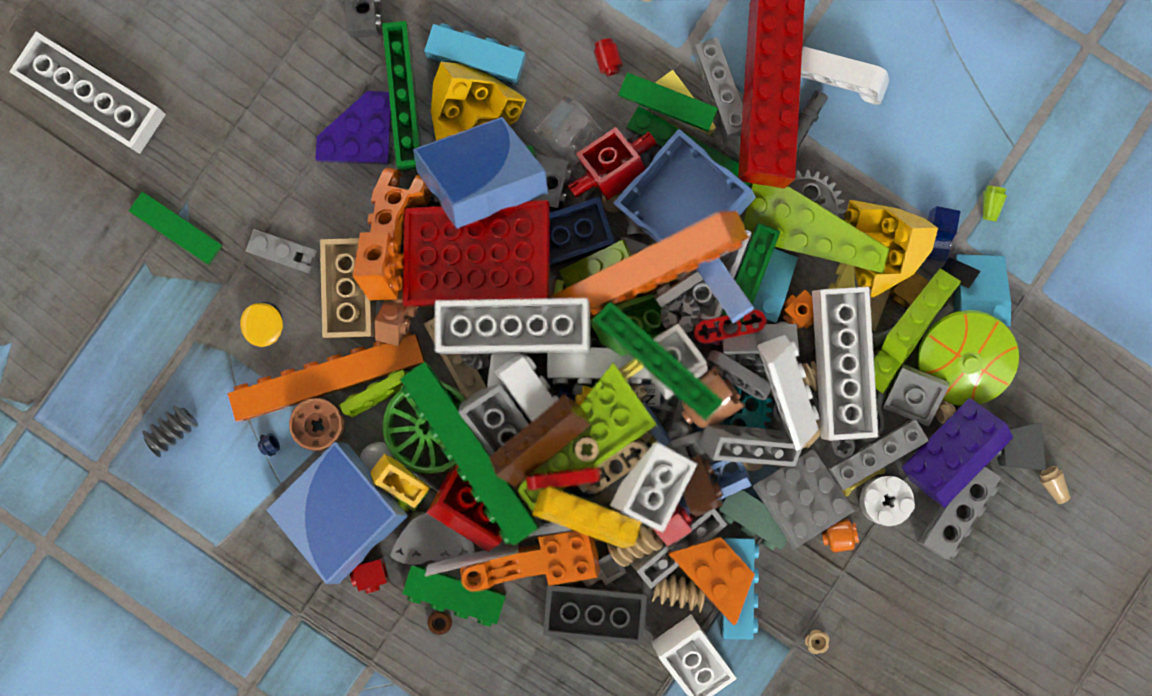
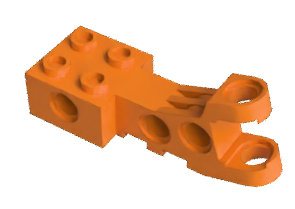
[353,167,432,301]
[460,530,601,591]

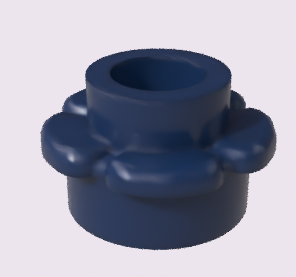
[258,433,280,457]

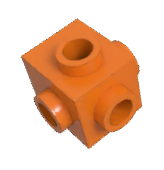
[780,290,814,329]

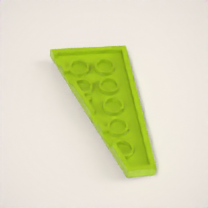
[743,184,890,273]
[517,362,657,511]

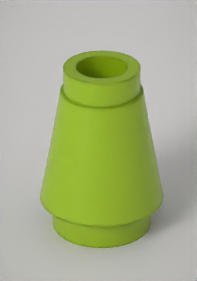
[982,185,1008,222]

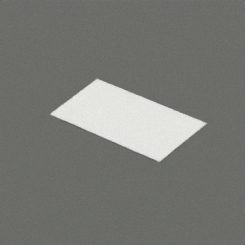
[425,544,518,576]

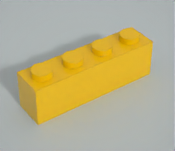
[532,487,641,548]

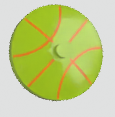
[917,310,1019,406]

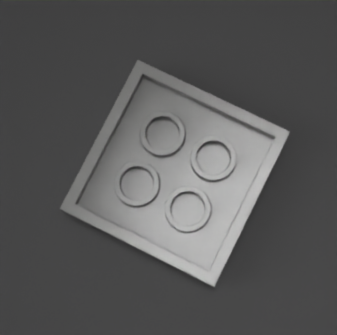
[753,449,855,549]

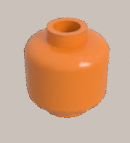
[822,518,859,553]

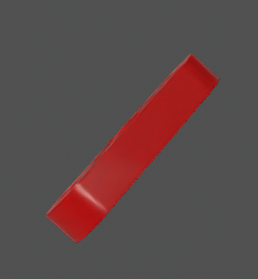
[694,309,766,343]
[526,467,601,490]

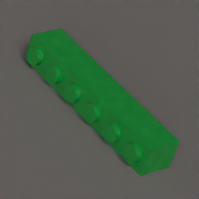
[382,21,421,172]

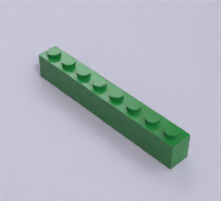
[400,362,540,546]

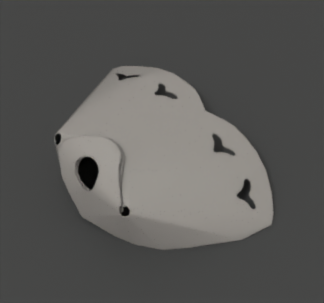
[390,510,475,565]

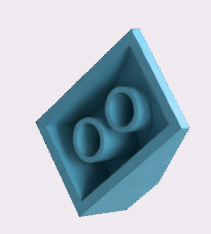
[751,249,798,324]
[954,254,1011,327]

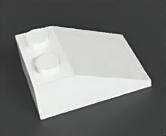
[610,442,697,532]
[651,614,737,696]

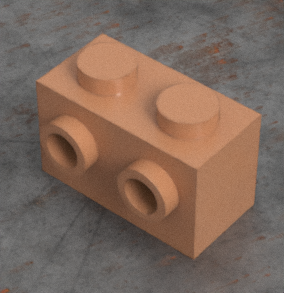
[375,289,418,346]

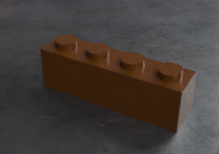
[489,395,591,487]

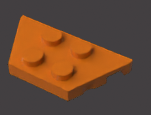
[668,537,755,625]

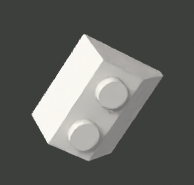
[646,324,707,400]

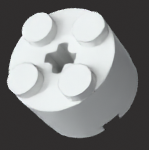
[859,476,915,526]

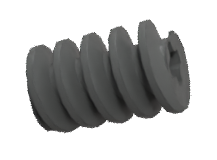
[142,405,198,457]

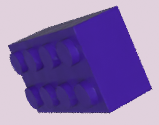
[901,398,1013,508]

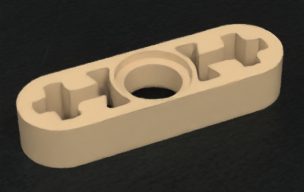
[585,441,649,492]

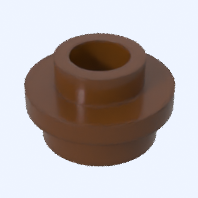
[427,610,452,635]

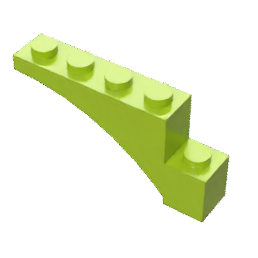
[874,269,961,393]

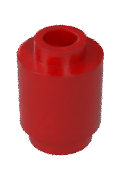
[594,38,623,76]

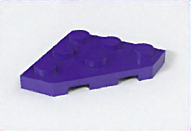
[315,91,391,165]

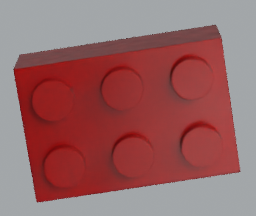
[426,465,502,552]

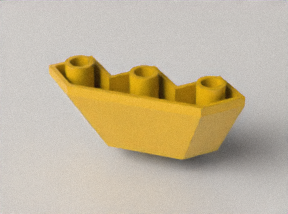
[431,62,526,141]
[845,200,938,297]

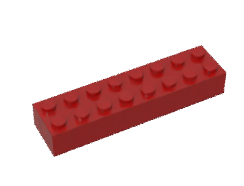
[738,0,805,189]

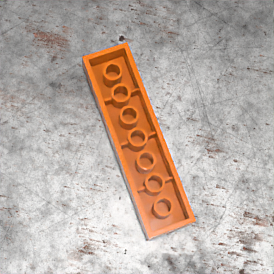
[550,211,749,320]

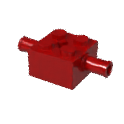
[568,127,657,201]

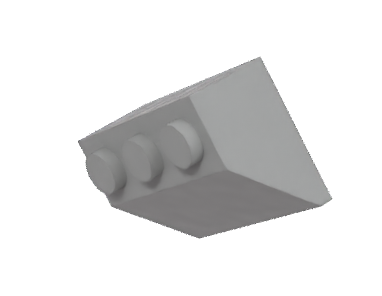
[720,322,799,372]
[459,384,529,456]

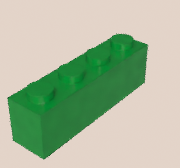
[402,564,507,627]

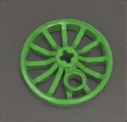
[383,382,467,474]

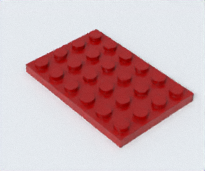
[403,200,550,307]

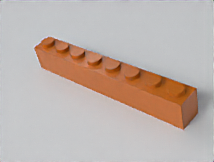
[227,332,426,422]

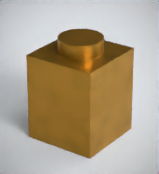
[889,272,929,308]

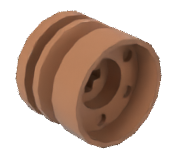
[289,398,345,452]

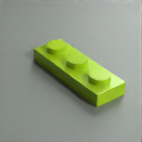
[559,240,632,288]
[339,370,408,418]

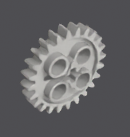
[788,170,845,216]

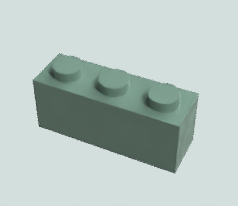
[717,490,788,551]

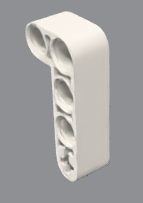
[801,47,889,105]

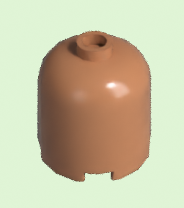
[681,366,745,429]

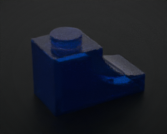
[926,206,961,262]

